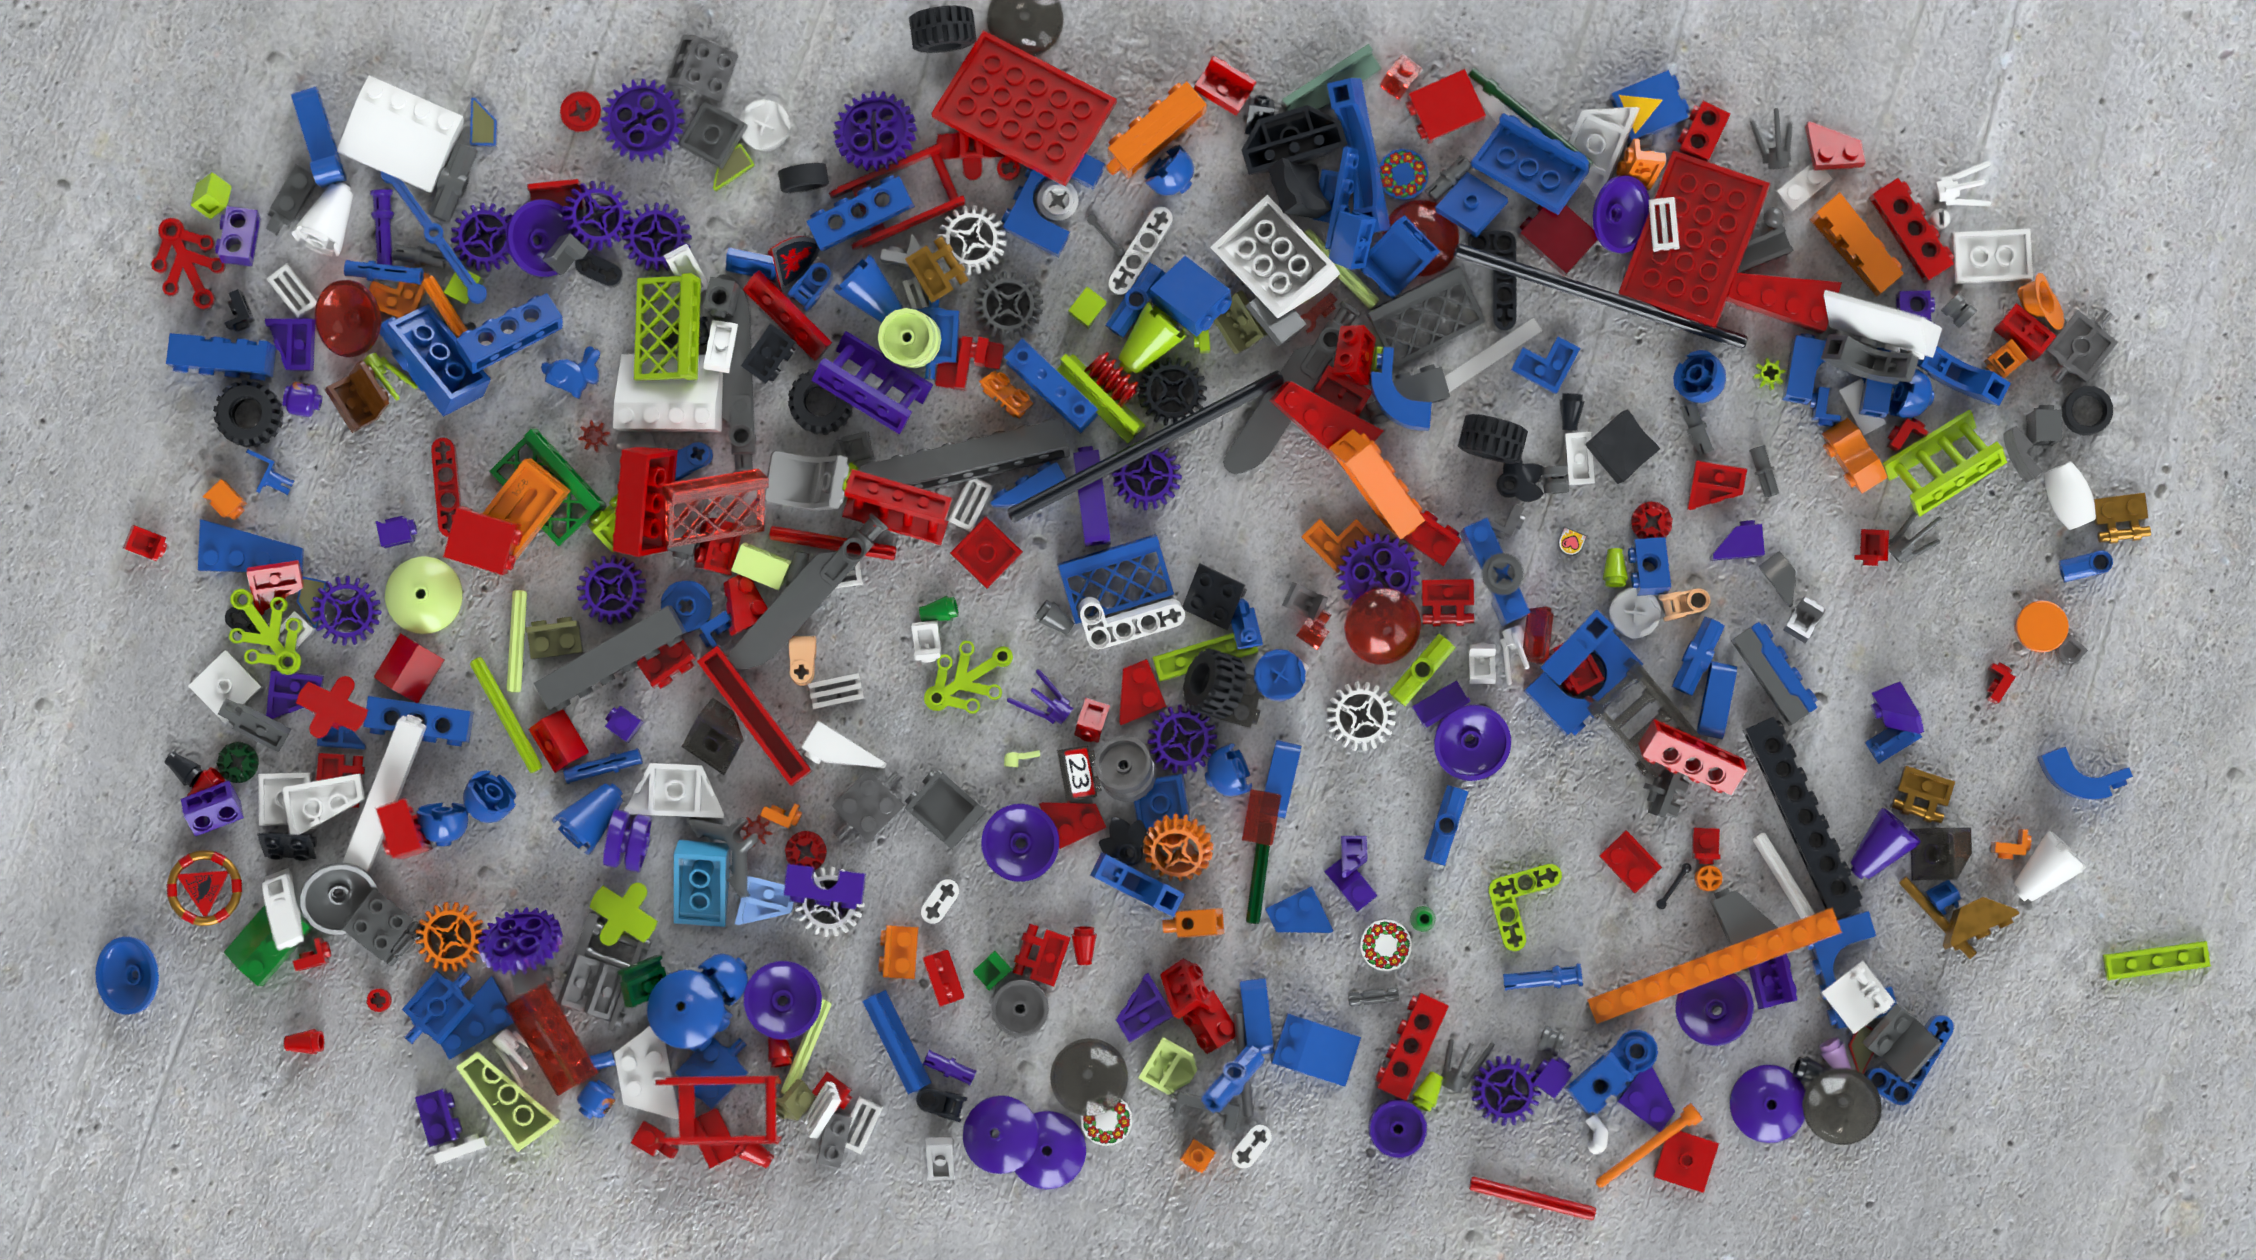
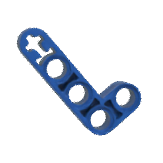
[291,86,346,188]
[1864,1015,1954,1105]

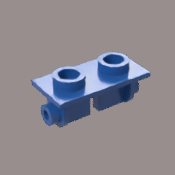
[1231,598,1263,649]
[1865,727,1922,764]

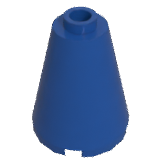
[833,254,903,323]
[552,783,623,855]

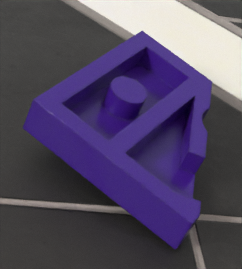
[265,318,316,371]
[266,669,324,719]
[1116,973,1174,1043]
[1618,1067,1675,1132]

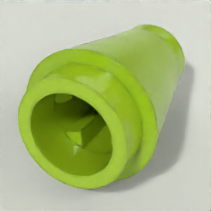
[1603,548,1628,588]
[1412,1071,1443,1112]

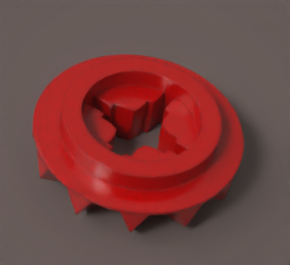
[560,91,601,133]
[1631,501,1673,539]
[785,831,827,870]

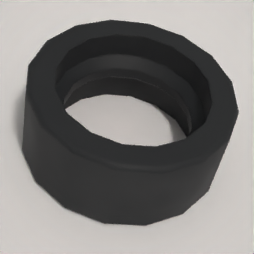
[778,163,829,193]
[2062,386,2113,436]

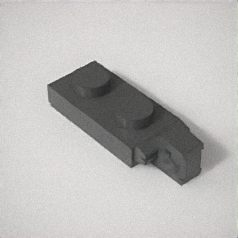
[266,164,317,235]
[218,699,291,752]

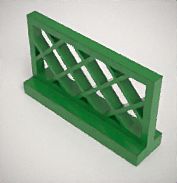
[489,429,606,547]

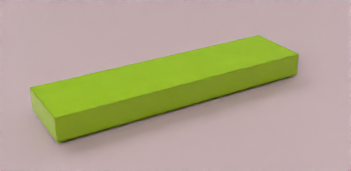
[1152,633,1259,682]
[2103,941,2211,981]

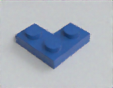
[1510,337,1581,395]

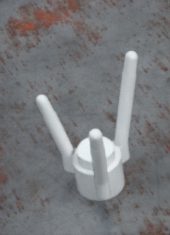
[1936,161,1992,206]
[1500,625,1551,685]
[492,1029,557,1088]

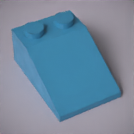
[674,840,730,927]

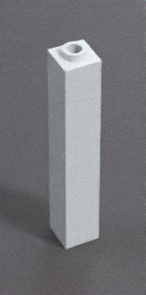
[343,715,427,872]

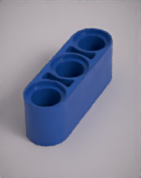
[1697,661,1737,739]
[1260,740,1302,819]
[1240,978,1274,1054]

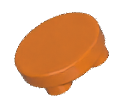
[2014,600,2069,653]

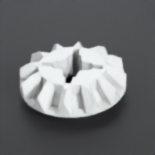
[1037,180,1078,221]

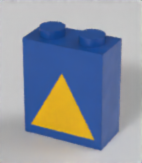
[1609,70,1690,144]

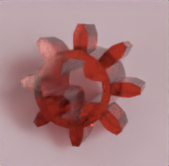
[578,420,611,453]
[741,815,773,847]

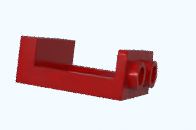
[1405,69,1486,144]
[443,506,523,575]

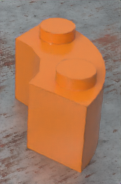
[1822,417,1888,493]

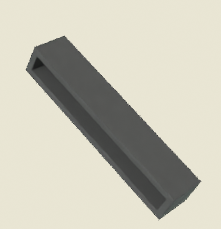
[533,605,686,711]

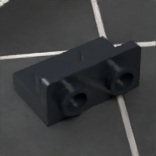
[740,324,796,384]

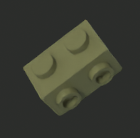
[1214,290,1268,354]

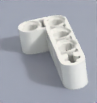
[1078,597,1185,649]

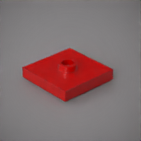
[950,516,1023,589]
[1653,1131,1719,1193]

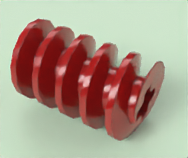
[1084,352,1138,408]

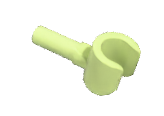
[1004,750,1040,767]

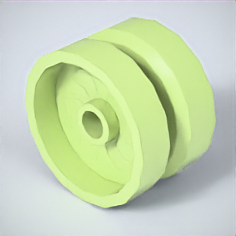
[878,308,942,368]

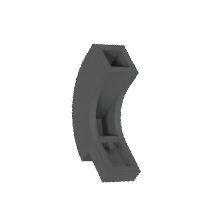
[1821,334,1919,384]

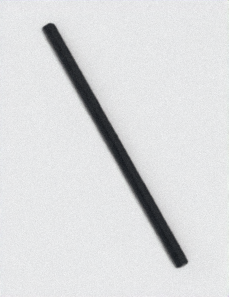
[1454,243,1748,349]
[1007,370,1284,522]

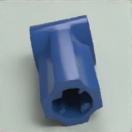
[2058,550,2113,583]

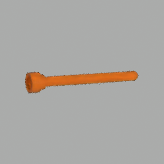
[1596,1103,1703,1187]

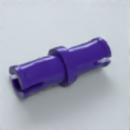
[922,1049,977,1086]

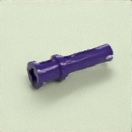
[370,189,394,265]

